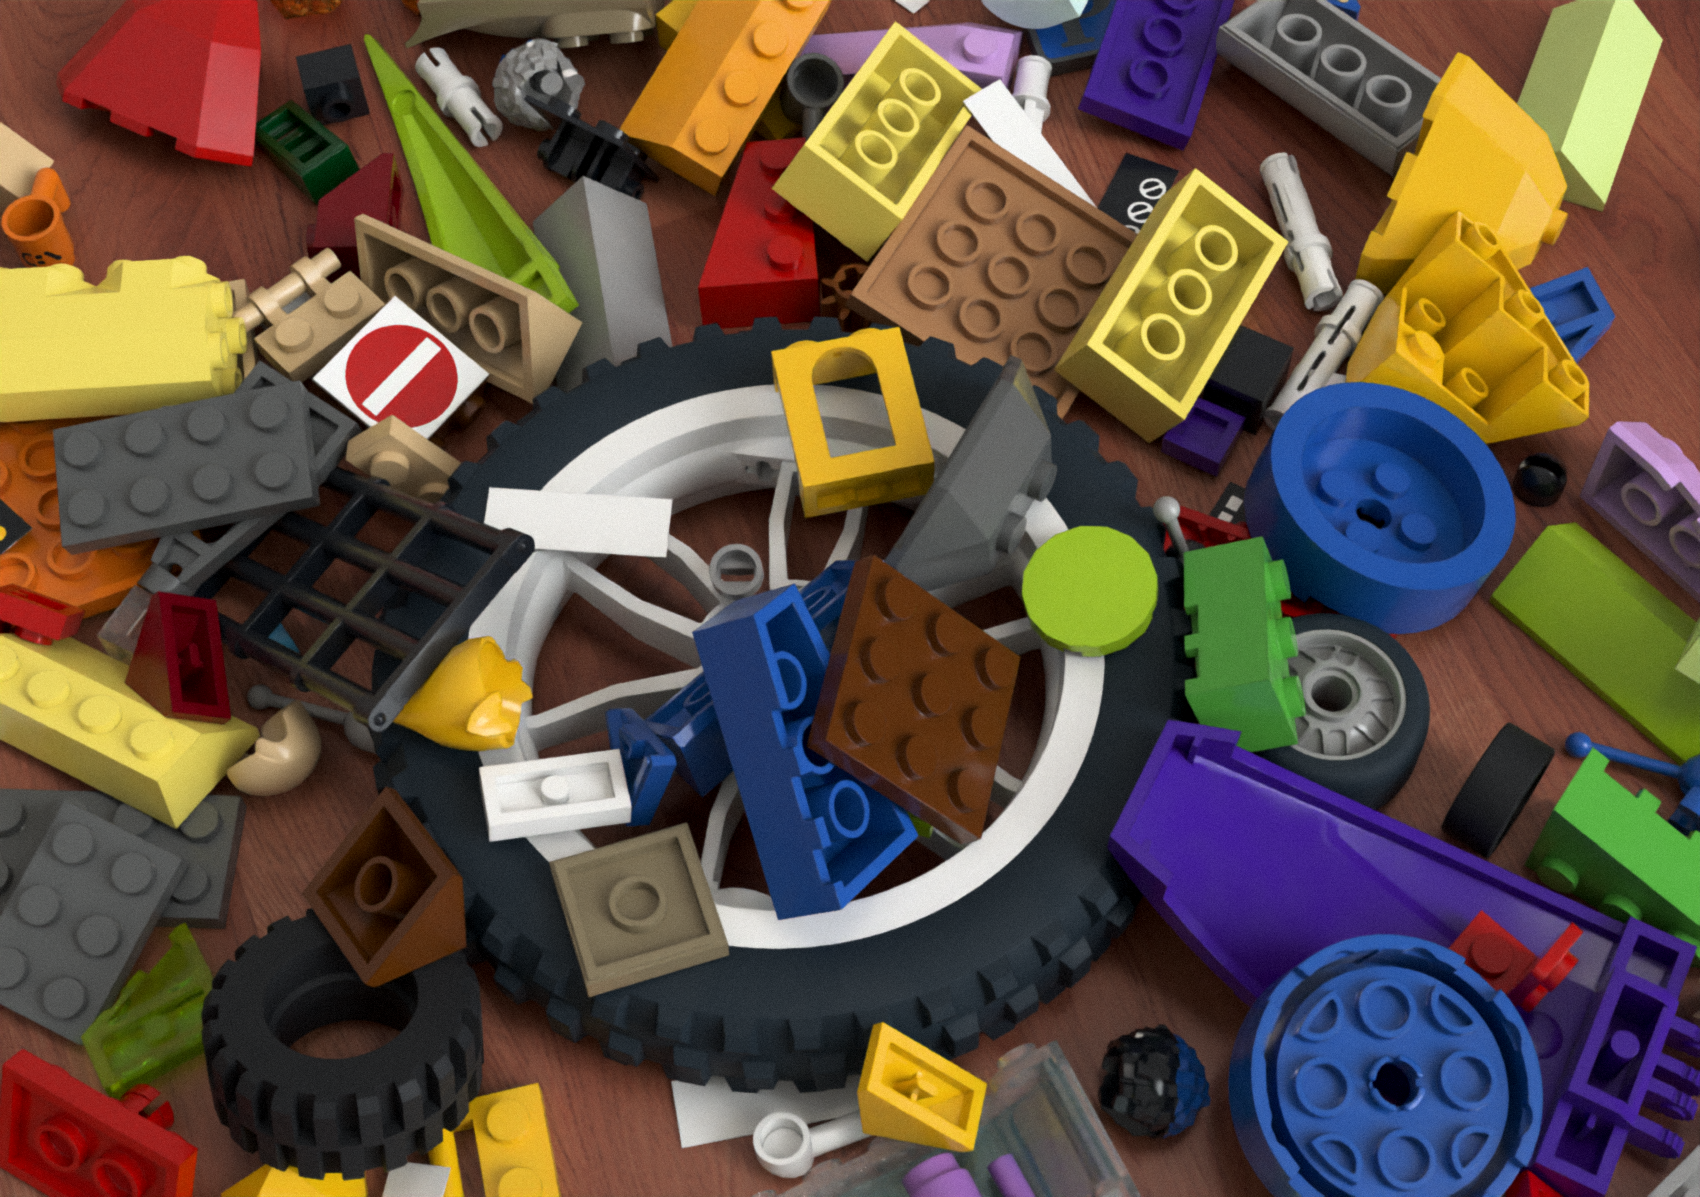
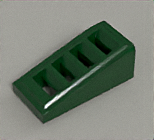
[255,100,360,206]

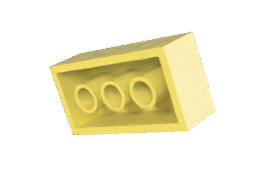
[771,21,982,262]
[1054,168,1288,443]

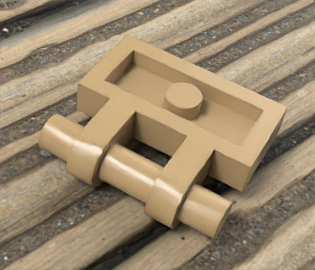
[232,248,386,383]

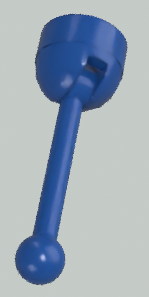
[1565,732,1700,796]

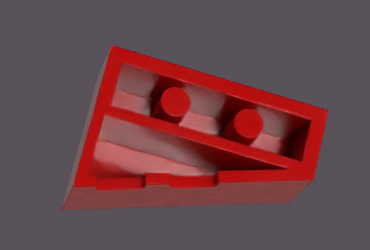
[698,137,820,329]

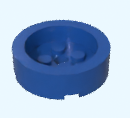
[1244,382,1516,634]
[1228,934,1543,1197]

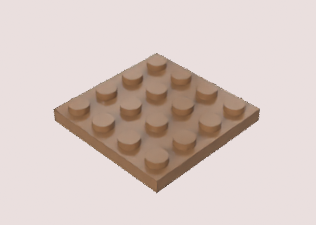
[845,125,1138,419]

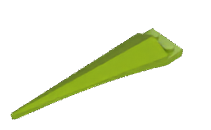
[364,34,579,313]

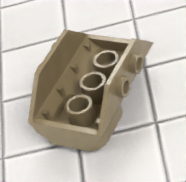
[405,0,665,48]

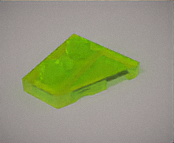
[81,923,214,1100]

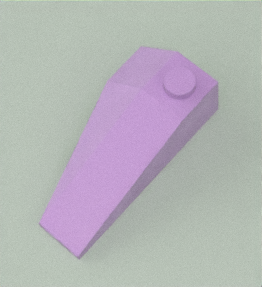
[800,22,1024,118]
[1580,421,1700,603]

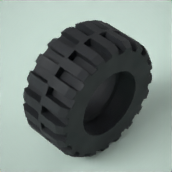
[201,908,484,1181]

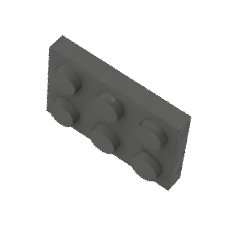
[0,800,190,1047]

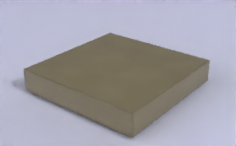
[549,822,729,997]

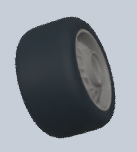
[1251,613,1430,810]

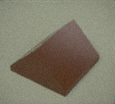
[302,786,467,987]

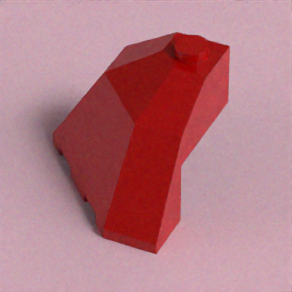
[56,0,261,167]

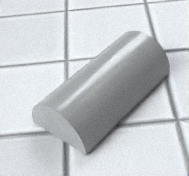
[1216,0,1441,179]

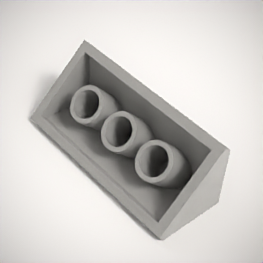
[533,176,673,393]

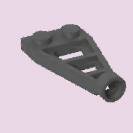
[137,360,363,596]

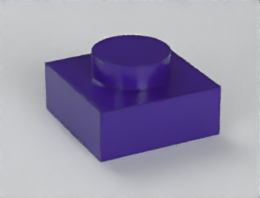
[1161,397,1246,477]

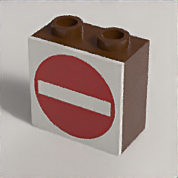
[311,296,489,451]

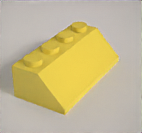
[0,633,260,829]

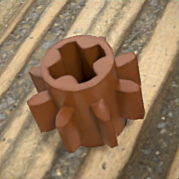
[821,263,872,333]

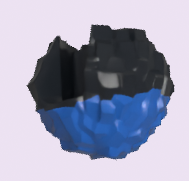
[1097,1024,1211,1139]

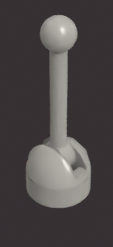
[247,684,376,754]

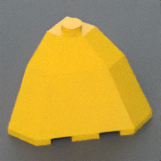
[1355,52,1568,294]

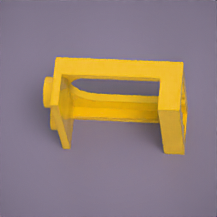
[771,327,935,518]

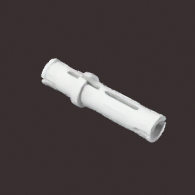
[1259,152,1343,311]
[1263,279,1384,430]

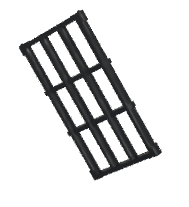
[192,466,535,732]

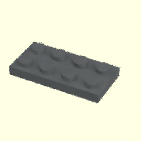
[53,380,320,555]
[0,789,247,929]

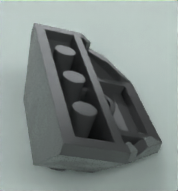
[884,355,1057,592]

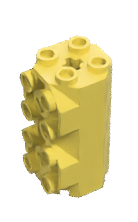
[0,256,247,422]

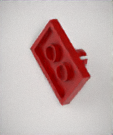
[0,1048,198,1197]

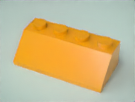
[620,0,832,196]

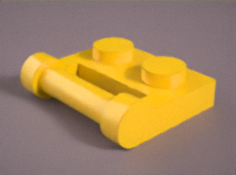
[428,1083,561,1197]

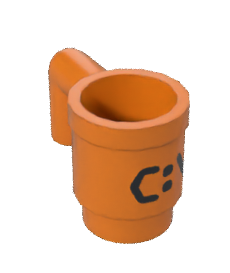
[1,167,75,268]

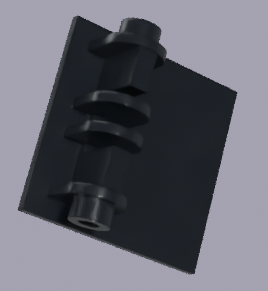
[524,95,660,200]

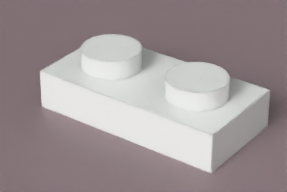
[479,749,632,842]

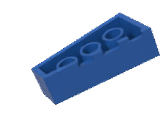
[692,583,919,920]

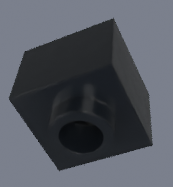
[296,44,370,125]

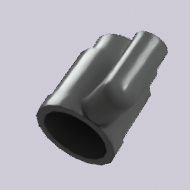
[779,53,844,141]

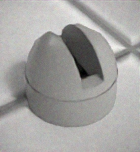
[709,544,764,601]

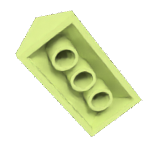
[1517,0,1663,212]

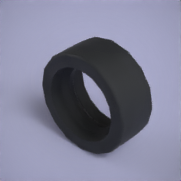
[1441,722,1555,858]

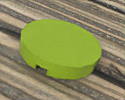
[1022,526,1158,657]

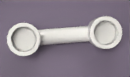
[753,1110,873,1178]

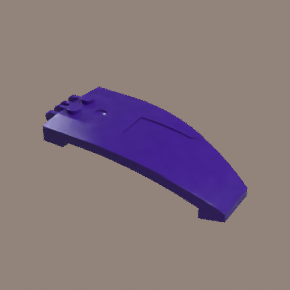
[1107,720,1700,1197]

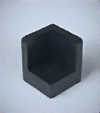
[1203,325,1294,435]

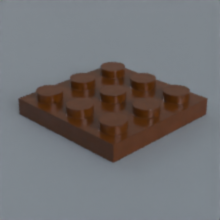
[806,554,1021,845]

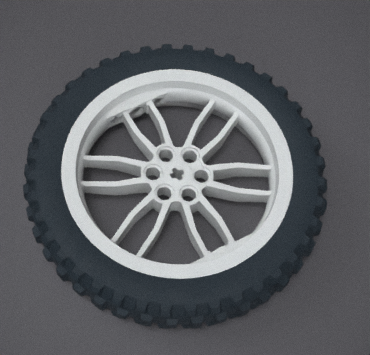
[367,316,1197,1094]

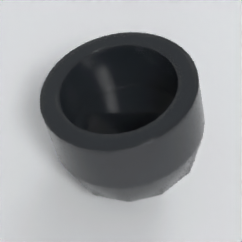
[1513,451,1567,507]

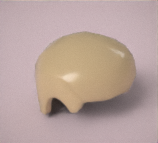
[226,700,322,796]

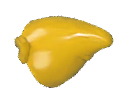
[393,636,533,751]

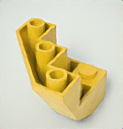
[1345,210,1589,444]

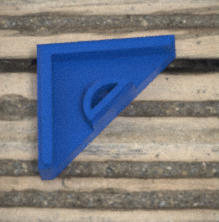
[605,708,677,826]

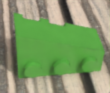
[1184,536,1306,752]
[1524,747,1700,969]

